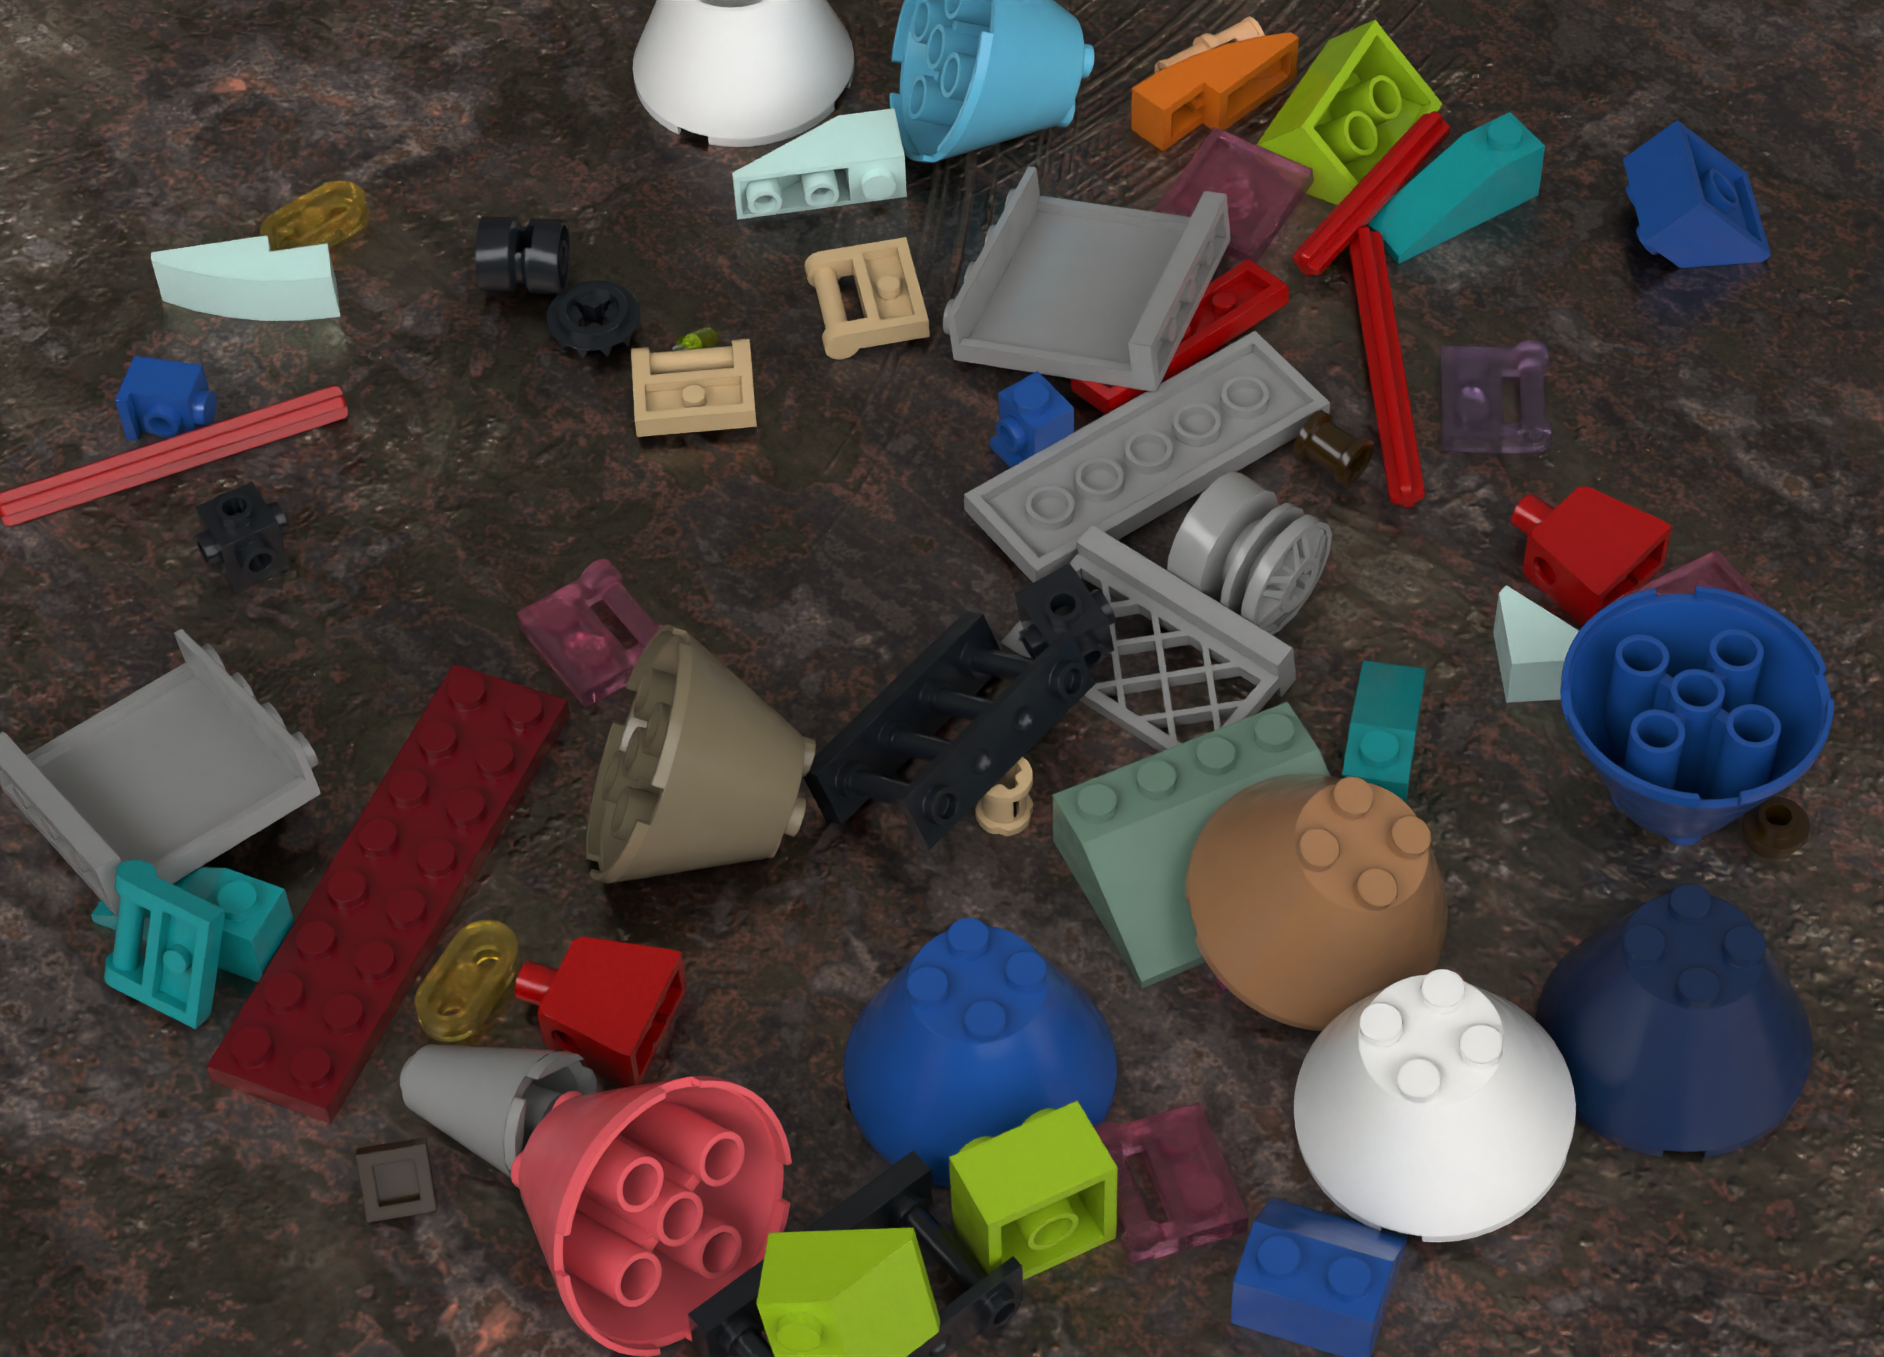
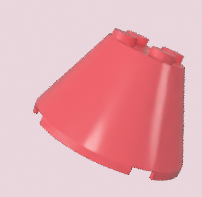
[510,1076,792,1357]

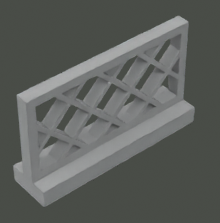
[1001,524,1297,752]

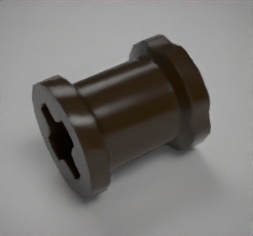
[1293,410,1374,488]

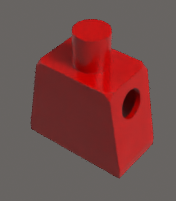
[1510,486,1672,627]
[514,936,687,1088]

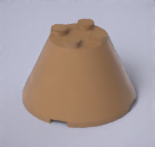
[1185,773,1448,1031]

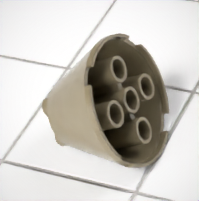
[586,624,816,884]

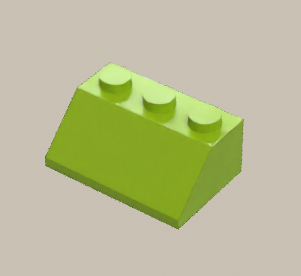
[1255,20,1443,206]

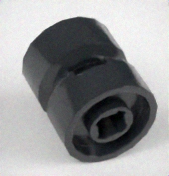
[475,216,570,294]

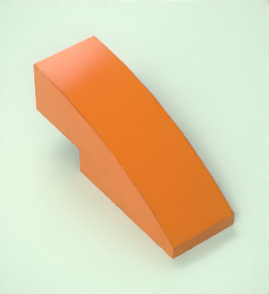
[1131,32,1299,152]

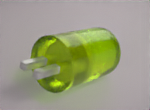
[672,327,718,351]

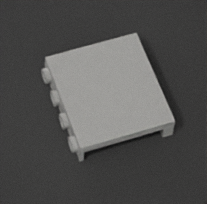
[943,166,1231,392]
[0,628,321,917]

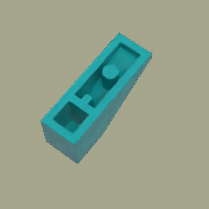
[1366,112,1545,264]
[1342,660,1426,804]
[91,867,295,982]

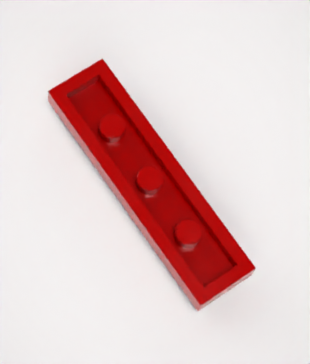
[1070,259,1289,415]

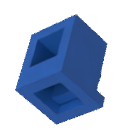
[115,356,217,441]
[989,371,1074,468]

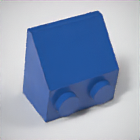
[1623,120,1771,268]
[1230,1197,1408,1357]

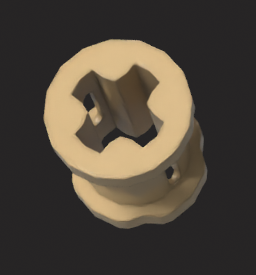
[976,757,1033,836]

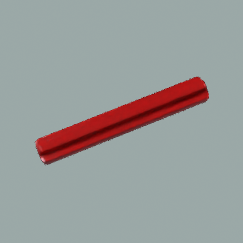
[1292,111,1451,277]

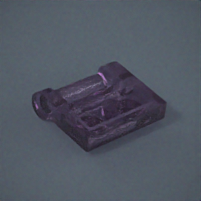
[1439,340,1553,454]

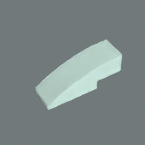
[151,235,340,321]

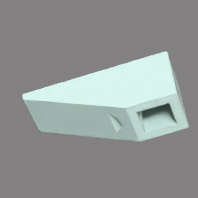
[732,108,907,220]

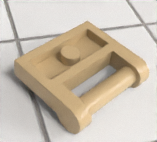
[804,237,930,360]
[631,338,757,437]

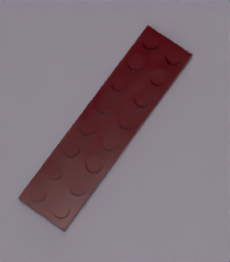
[206,664,570,1124]

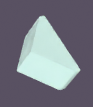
[1493,585,1579,703]

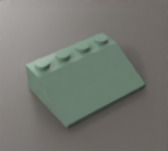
[1052,702,1330,989]

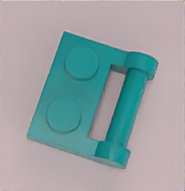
[104,859,225,1029]

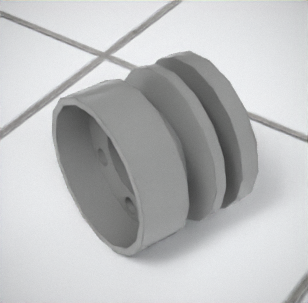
[1167,471,1332,635]

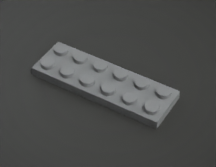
[964,331,1330,583]

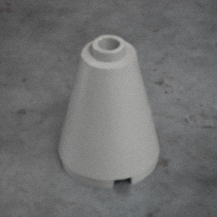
[400,1044,597,1178]

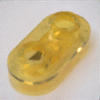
[260,181,369,251]
[415,920,521,1042]

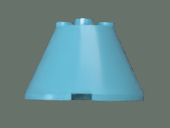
[889,0,1095,163]

